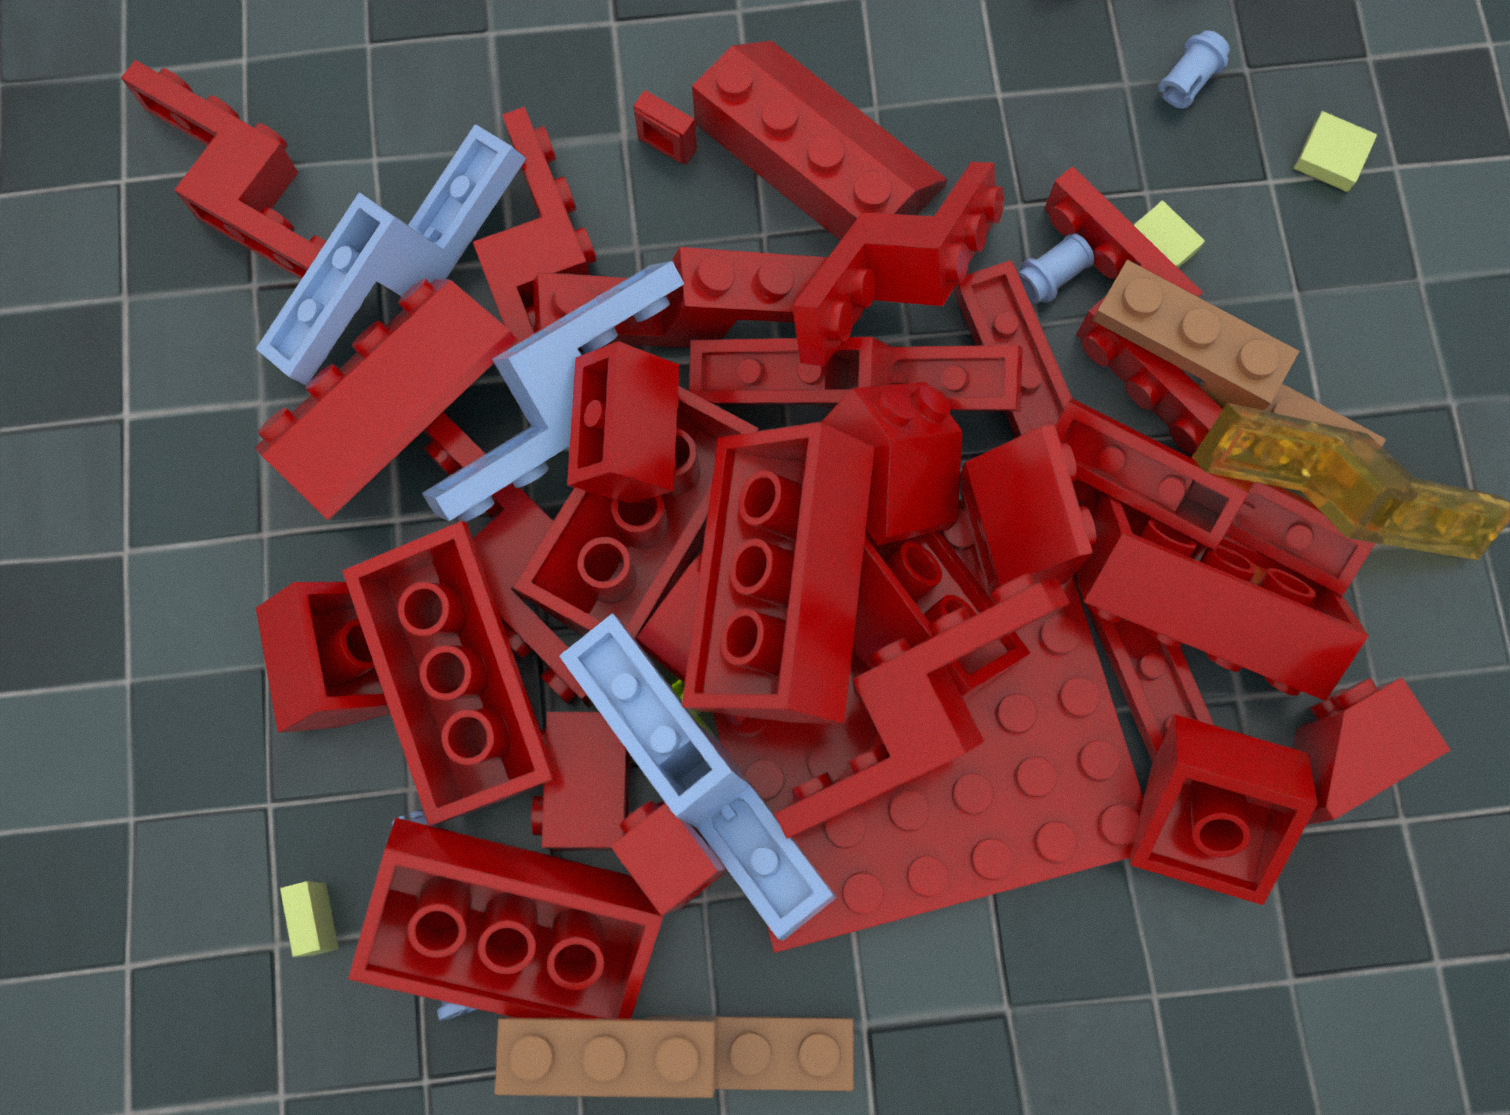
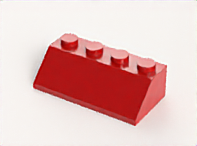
[692,41,948,241]
[254,278,518,520]
[513,386,759,639]
[682,422,875,724]
[1077,491,1369,701]
[342,521,556,826]
[853,530,1031,701]
[348,817,663,1019]

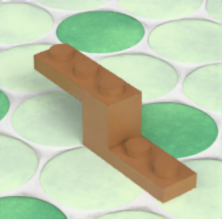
[1092,260,1386,497]
[495,1015,854,1098]

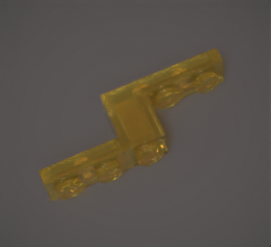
[1192,403,1510,560]

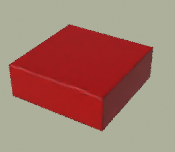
[633,90,697,165]

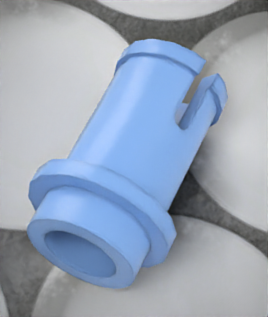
[1158,30,1230,109]
[1018,233,1094,304]

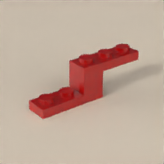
[121,60,326,279]
[473,107,597,347]
[792,162,1004,366]
[1044,166,1241,454]
[533,247,863,348]
[689,337,1023,412]
[1055,399,1378,596]
[423,412,594,708]
[774,574,1070,839]

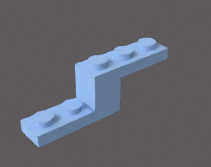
[256,124,526,386]
[422,261,684,522]
[559,613,837,941]

